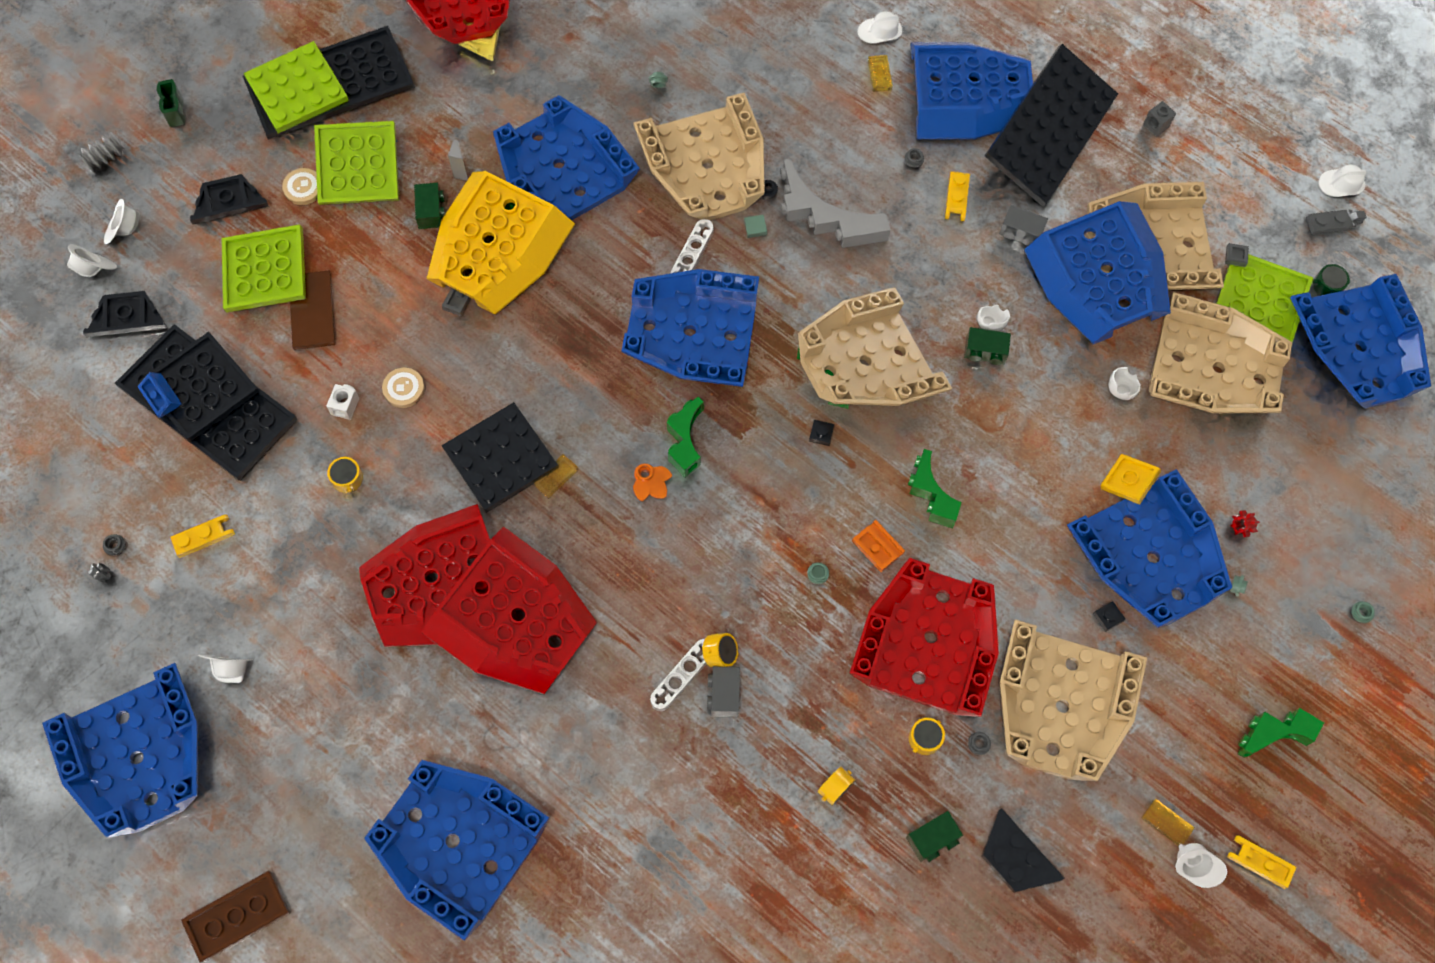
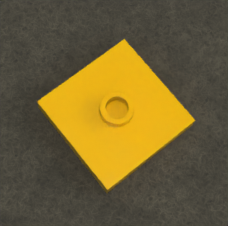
[1100,453,1161,505]

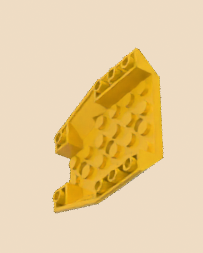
[427,171,575,315]

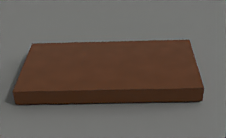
[290,270,336,350]
[181,871,291,963]

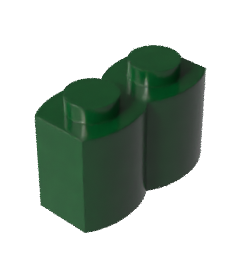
[156,79,186,127]

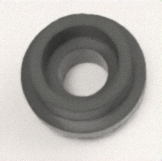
[904,148,924,168]
[103,534,126,556]
[88,562,111,582]
[968,732,991,755]

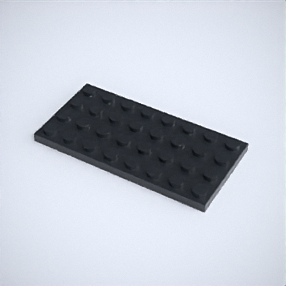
[243,26,415,139]
[984,43,1118,207]
[115,324,297,481]

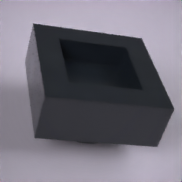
[809,420,835,446]
[1093,601,1126,632]

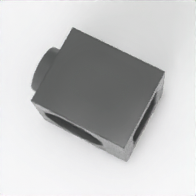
[1143,101,1176,137]

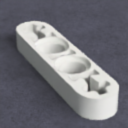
[670,219,713,273]
[650,639,706,711]

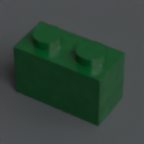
[414,182,446,229]
[964,327,1011,365]
[906,811,963,862]

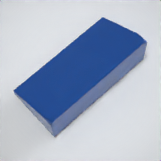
[137,372,181,418]

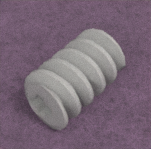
[78,131,125,172]

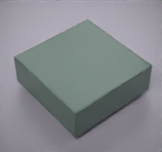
[744,215,767,238]

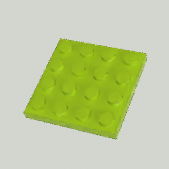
[244,41,349,133]
[314,121,399,205]
[222,224,306,313]
[1215,254,1313,343]

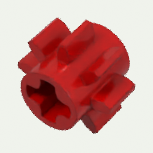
[1230,510,1260,537]

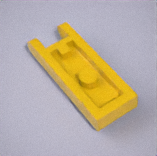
[945,171,970,222]
[170,514,235,558]
[1227,835,1297,889]

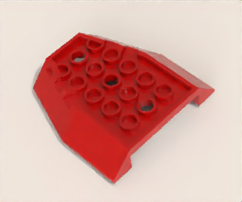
[405,0,510,44]
[359,504,519,647]
[421,526,597,694]
[849,558,999,717]

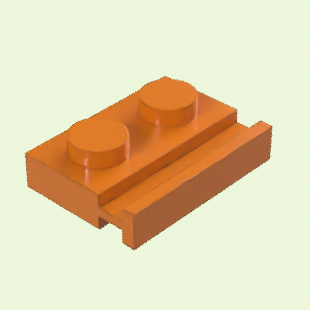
[852,520,905,573]

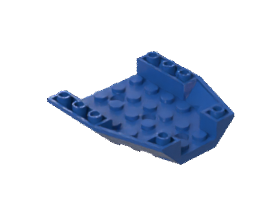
[910,42,1033,139]
[493,95,640,220]
[1024,201,1171,344]
[621,269,759,387]
[1290,274,1431,409]
[1067,469,1232,628]
[42,663,198,838]
[364,760,549,941]

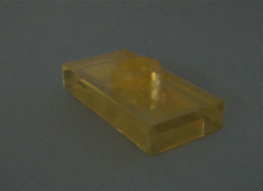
[868,55,893,92]

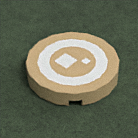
[282,168,317,205]
[382,367,425,408]

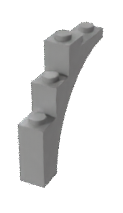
[780,159,891,248]

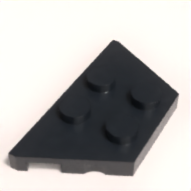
[190,174,269,225]
[83,291,166,338]
[982,808,1064,893]

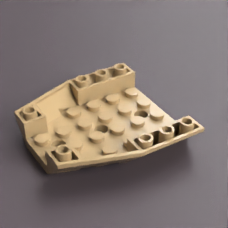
[633,92,764,221]
[1085,182,1224,290]
[798,287,952,406]
[1148,292,1292,413]
[999,620,1147,782]

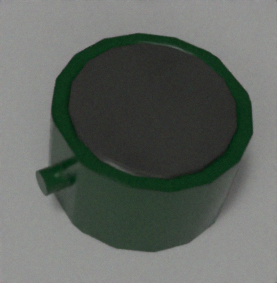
[1312,264,1350,296]

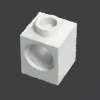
[326,384,359,420]

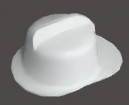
[858,11,902,44]
[1318,164,1366,197]
[104,199,140,244]
[67,244,117,277]
[197,654,253,683]
[1175,843,1227,888]

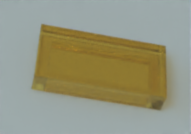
[533,454,579,499]
[1141,799,1194,847]

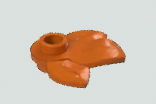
[633,464,672,502]

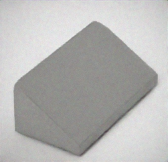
[448,140,468,181]

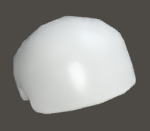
[976,305,1010,332]
[1108,367,1141,400]

